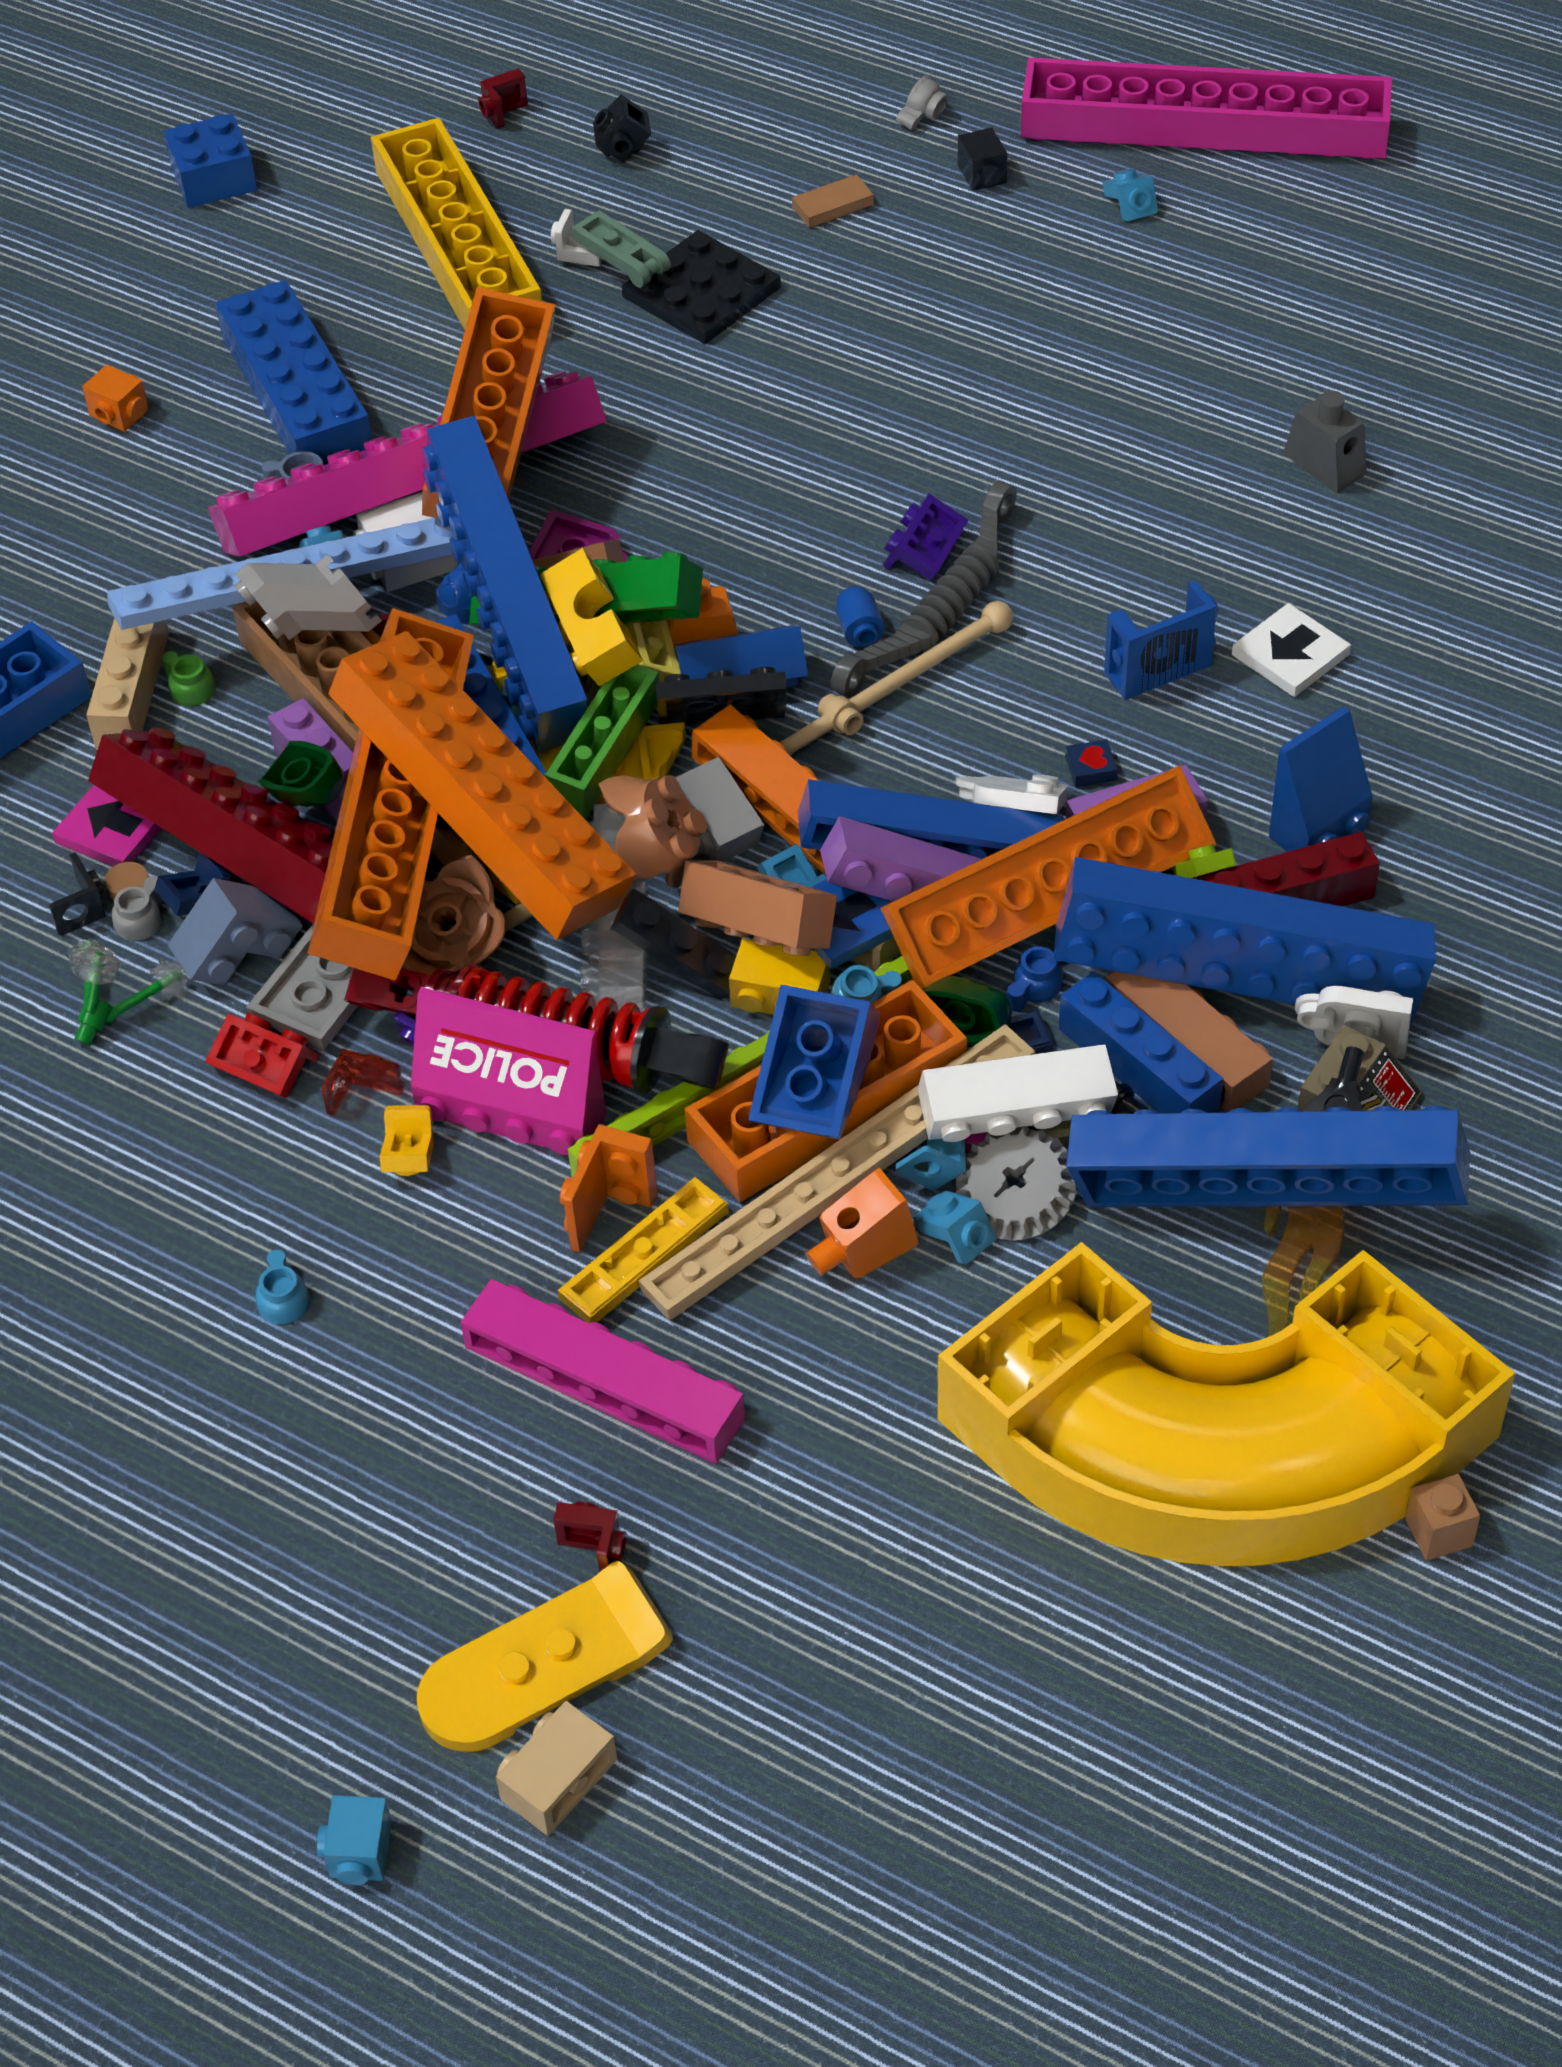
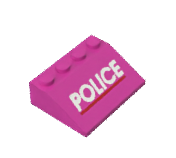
[411,987,606,1155]

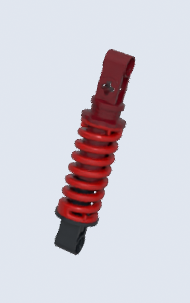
[344,964,730,1093]

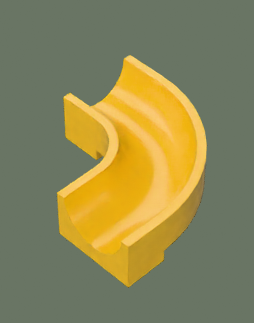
[937,1242,1515,1566]

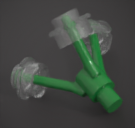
[67,940,190,1046]

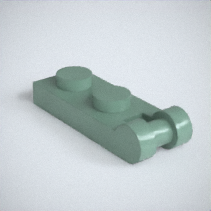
[571,210,671,288]

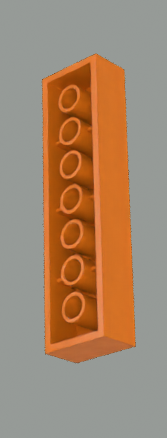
[328,631,636,941]

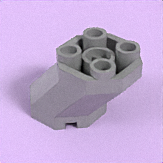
[234,554,382,640]

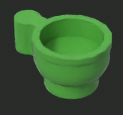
[162,651,216,706]

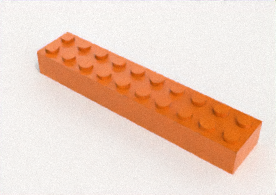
[307,608,474,981]

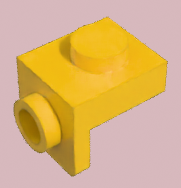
[380,1105,434,1176]

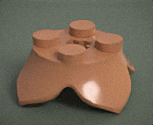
[598,775,707,889]
[402,855,505,975]

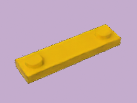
[558,1177,729,1323]

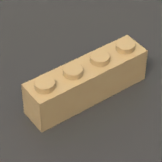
[86,617,169,750]

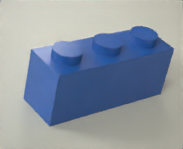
[674,625,808,687]

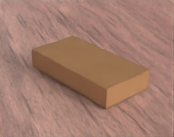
[792,174,874,228]

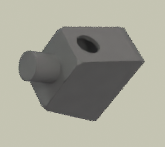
[1284,391,1366,493]

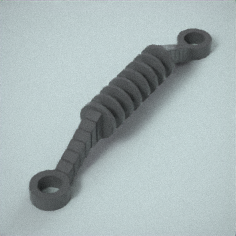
[831,480,1017,698]

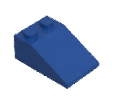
[1269,706,1372,852]
[748,985,881,1140]

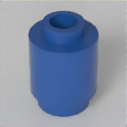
[835,586,885,647]

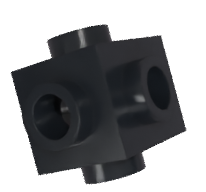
[593,94,651,163]

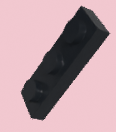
[610,888,737,1001]

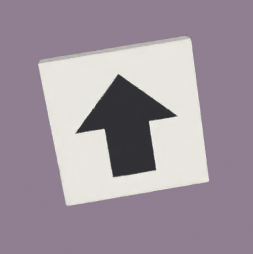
[1232,603,1351,697]

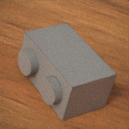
[675,757,764,862]

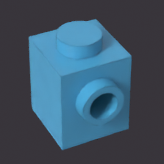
[317,1795,392,1885]

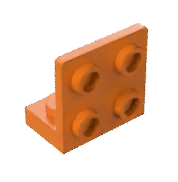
[560,1124,658,1253]

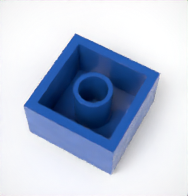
[163,113,258,208]

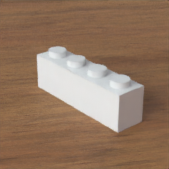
[918,1044,1118,1142]

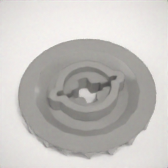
[955,1126,1077,1241]

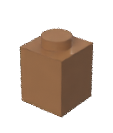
[1405,1474,1480,1561]

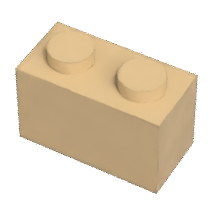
[496,1701,617,1836]

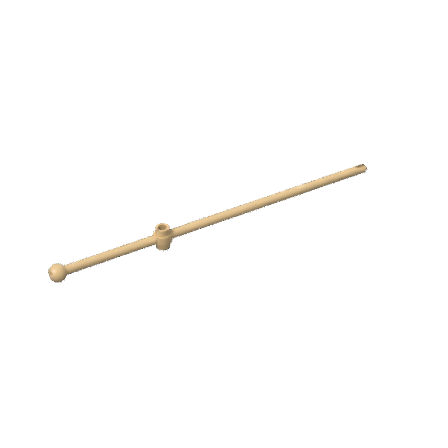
[503,601,1014,933]

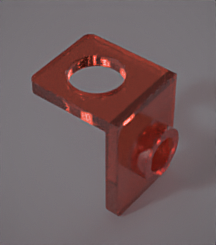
[321,1048,404,1116]

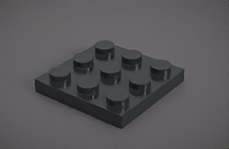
[622,230,781,345]
[655,667,787,726]

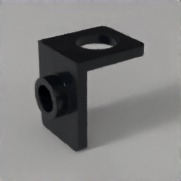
[49,852,106,936]

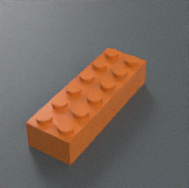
[422,287,555,519]
[684,980,967,1203]

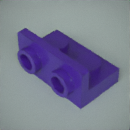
[882,493,969,581]

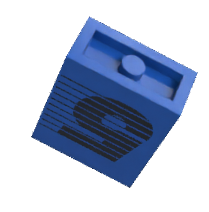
[1104,580,1219,700]

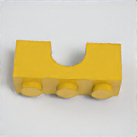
[540,548,643,687]

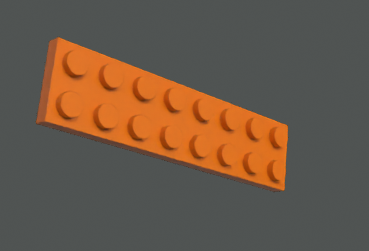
[880,765,1217,989]

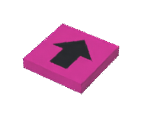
[52,785,161,866]

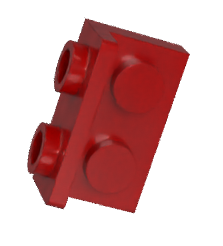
[205,1012,319,1099]

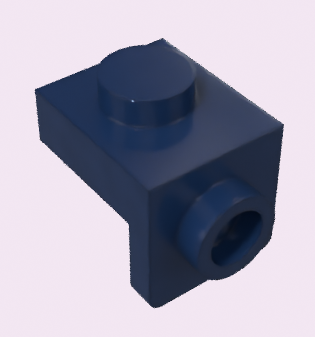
[154,852,230,916]

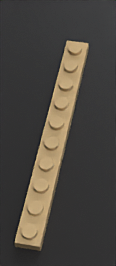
[639,1024,1035,1321]

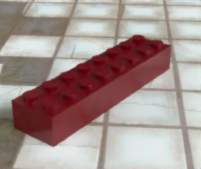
[88,727,334,924]

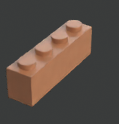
[678,860,837,956]
[1106,971,1273,1113]

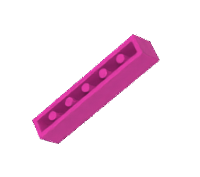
[460,1279,745,1464]

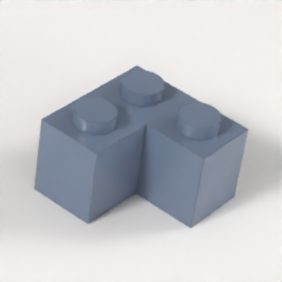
[168,878,303,986]

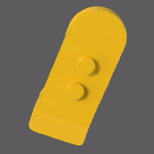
[417,1561,673,1752]

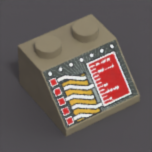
[1298,1025,1422,1111]

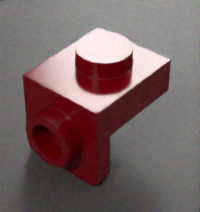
[478,68,528,129]
[553,1502,627,1572]

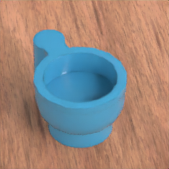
[831,965,902,1003]
[255,1250,310,1324]

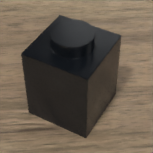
[958,127,1007,191]

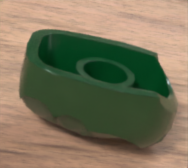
[258,741,345,807]
[922,976,1012,1047]

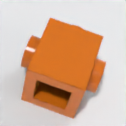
[82,364,149,432]

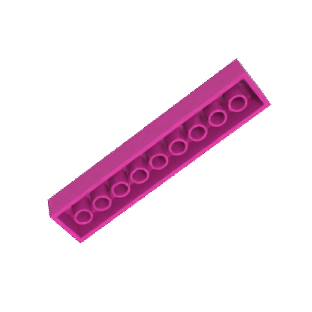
[1021,57,1392,159]
[207,371,607,557]

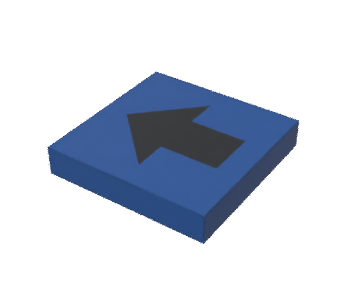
[811,879,893,969]

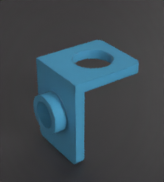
[896,1139,966,1191]

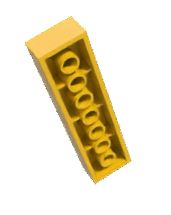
[371,118,542,330]

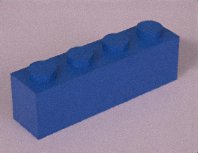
[1059,971,1224,1114]

